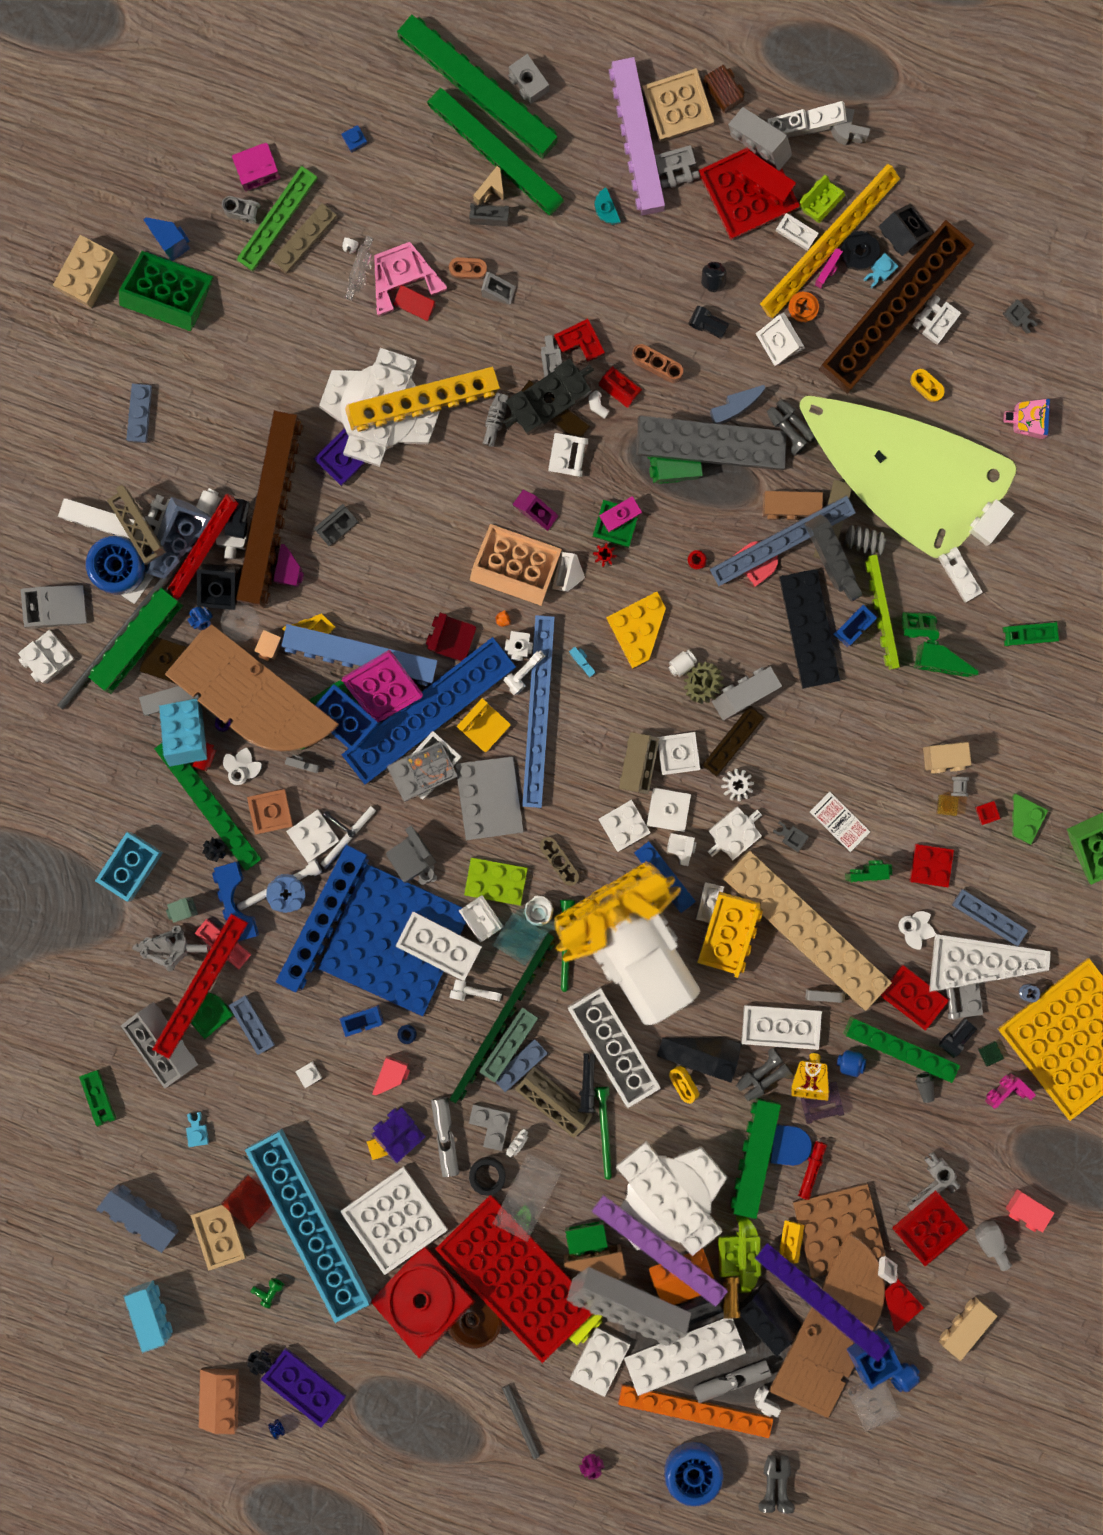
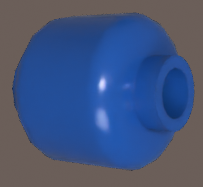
[837,1050,867,1077]
[891,1363,920,1392]

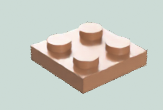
[247,789,293,835]

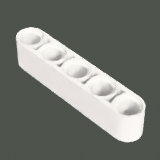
[58,498,144,541]

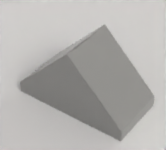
[481,272,516,305]

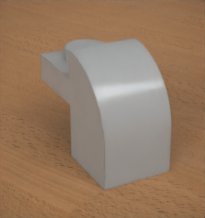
[831,108,870,146]

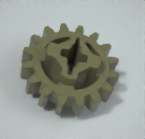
[684,662,724,704]

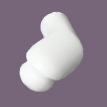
[588,390,610,419]

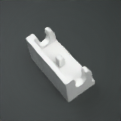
[459,895,504,943]

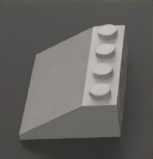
[455,757,524,840]

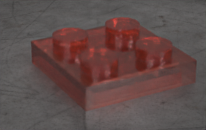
[221,1174,272,1230]

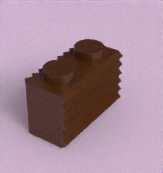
[704,64,745,113]

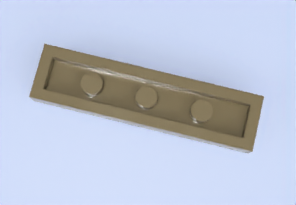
[272,203,337,274]

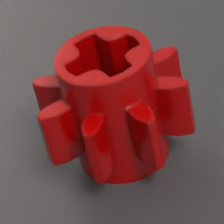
[593,543,617,568]

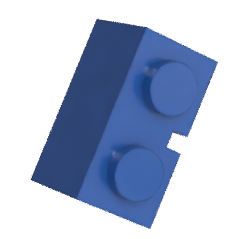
[834,605,877,647]
[340,1005,384,1037]

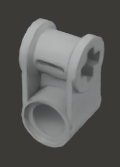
[222,196,260,224]

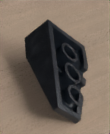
[657,1037,742,1083]

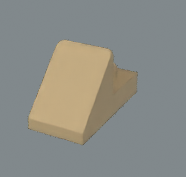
[473,166,504,205]

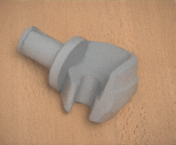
[975,1220,1012,1271]

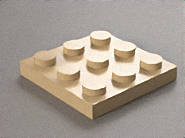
[642,68,714,142]

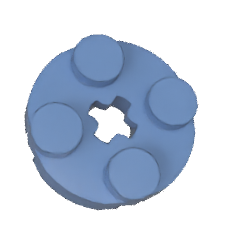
[266,874,305,913]

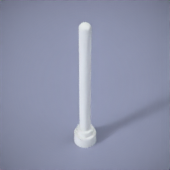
[237,859,322,910]

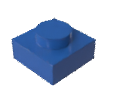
[341,125,368,153]

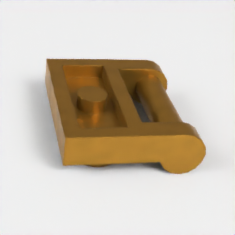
[723,1277,740,1319]

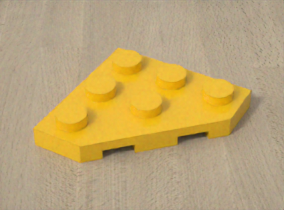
[606,592,666,669]

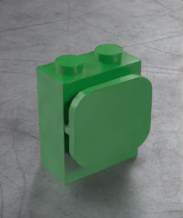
[648,457,703,484]

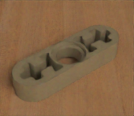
[540,837,579,886]

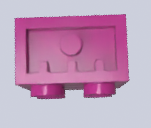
[232,143,281,192]
[985,1074,1036,1109]

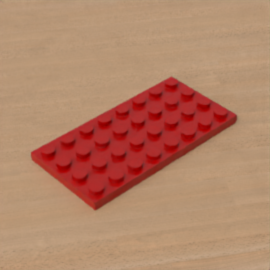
[435,1195,592,1363]

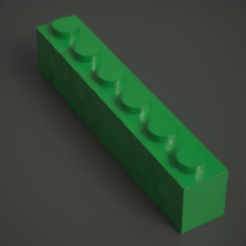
[88,588,184,694]
[843,1016,960,1083]
[730,1098,781,1219]

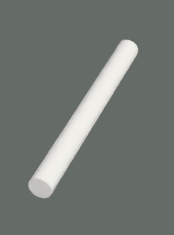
[320,806,376,868]

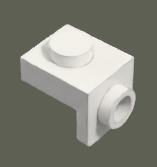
[754,1385,781,1417]

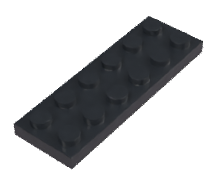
[779,569,840,689]

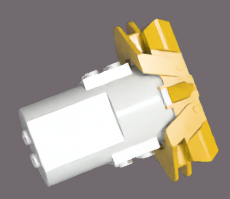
[554,861,700,1025]

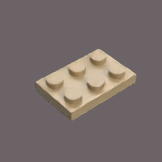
[191,1202,246,1271]

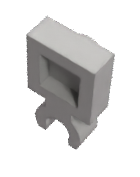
[285,755,320,773]

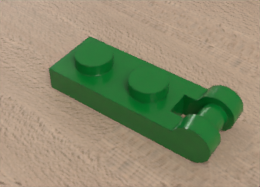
[1003,622,1059,647]
[79,1069,116,1127]

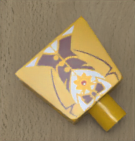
[791,1053,829,1101]

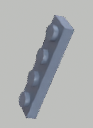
[952,889,1028,947]

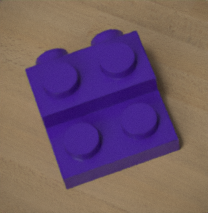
[371,1107,425,1163]

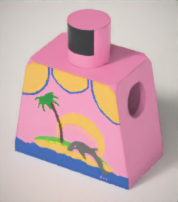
[1003,399,1050,439]

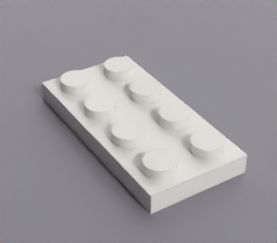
[396,911,482,981]
[741,1005,822,1050]

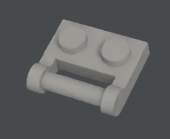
[946,984,983,1019]

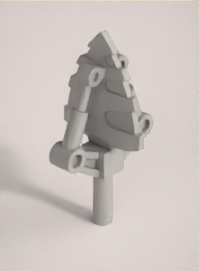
[132,925,210,972]

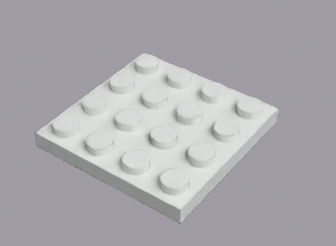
[340,1166,448,1275]

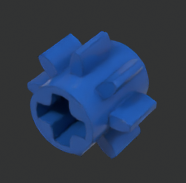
[187,607,213,630]

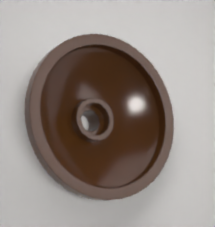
[448,1289,502,1349]

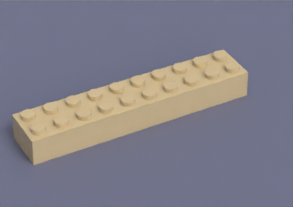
[722,851,892,1011]

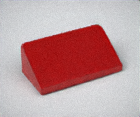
[393,285,436,322]
[598,366,642,408]

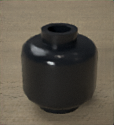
[701,262,727,292]

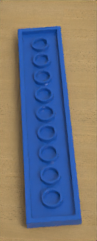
[341,637,516,785]

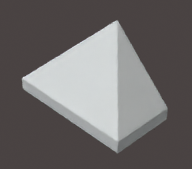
[552,552,585,592]

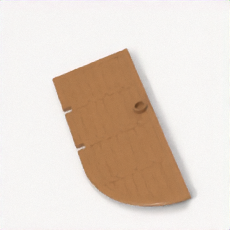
[165,624,339,751]
[769,1233,885,1418]

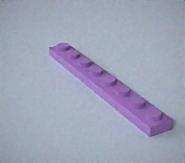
[592,1195,728,1306]

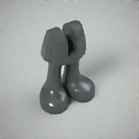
[766,399,816,456]
[736,1047,795,1101]
[758,1455,795,1514]

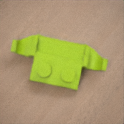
[718,1216,761,1293]

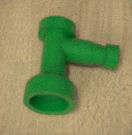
[250,1278,285,1309]

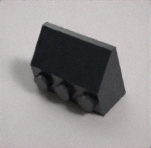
[738,1282,802,1357]

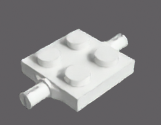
[707,806,762,860]

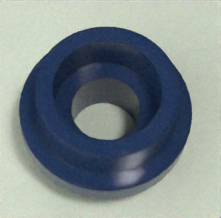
[397,1025,417,1044]

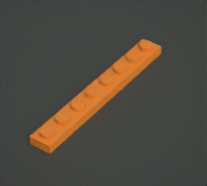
[618,1384,773,1438]

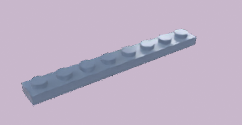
[710,496,856,586]

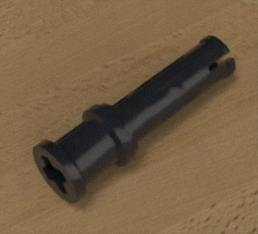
[578,1053,596,1113]

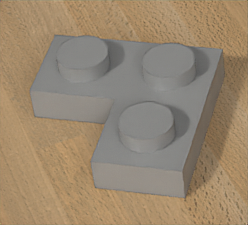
[469,1104,511,1151]

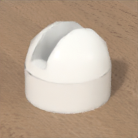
[342,238,359,254]

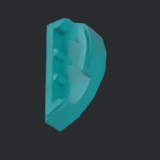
[594,187,621,225]

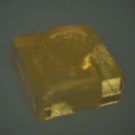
[936,795,959,816]

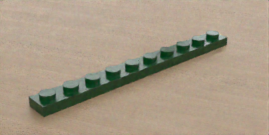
[449,932,556,1103]

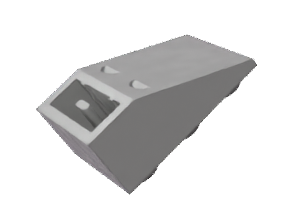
[21,585,87,629]

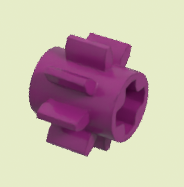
[579,1454,605,1480]

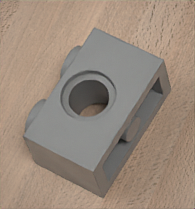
[508,54,549,104]

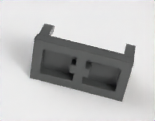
[469,203,509,227]
[314,504,358,547]

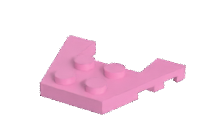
[374,242,447,317]

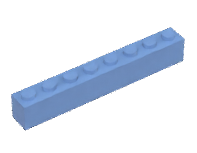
[281,624,437,686]

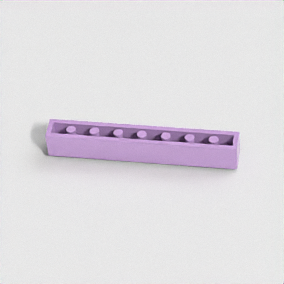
[609,57,665,216]

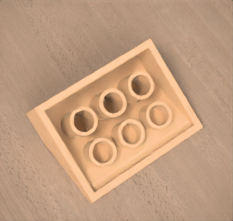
[470,524,562,606]

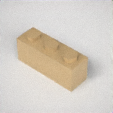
[939,1297,997,1361]

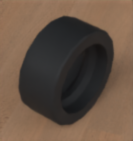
[469,1157,506,1196]

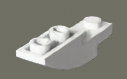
[768,101,847,137]

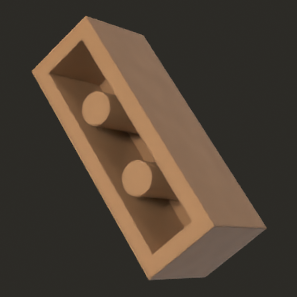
[763,491,823,521]

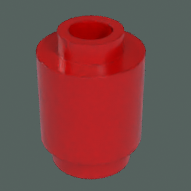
[192,743,217,771]

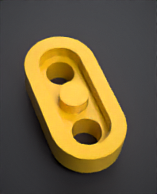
[910,369,945,402]
[669,1066,699,1104]

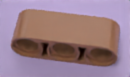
[632,344,683,383]

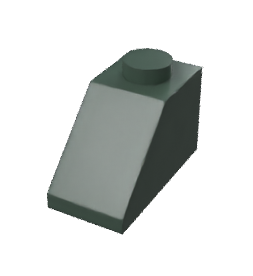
[166,897,198,923]

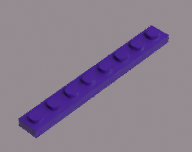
[755,1243,890,1362]

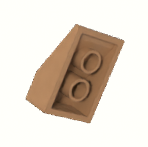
[564,1244,626,1280]

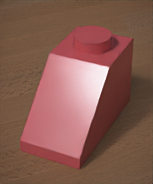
[372,1056,410,1096]

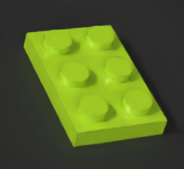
[464,858,528,906]

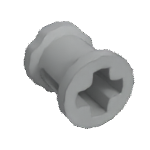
[951,777,969,797]

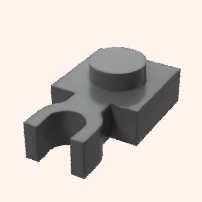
[1003,299,1038,334]
[773,821,809,853]

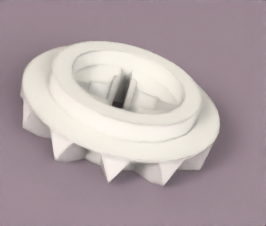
[506,1129,528,1157]

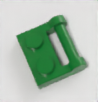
[902,612,940,641]

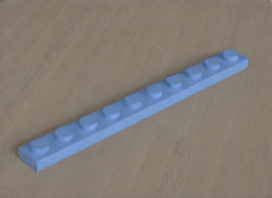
[522,615,555,808]

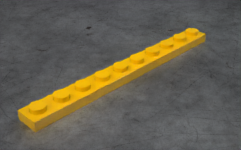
[760,164,900,319]

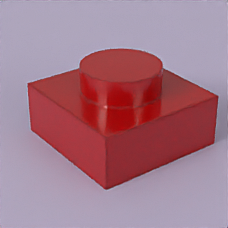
[975,801,1001,825]

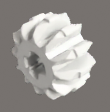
[721,769,754,801]

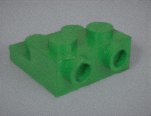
[845,860,892,882]

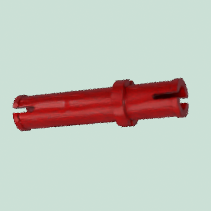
[798,1141,827,1200]

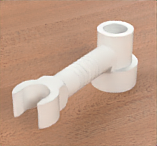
[503,650,545,696]
[449,979,502,1001]

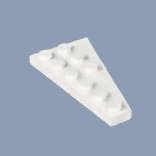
[929,934,1051,992]

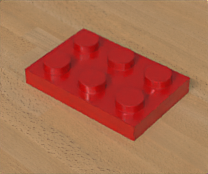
[880,965,949,1031]

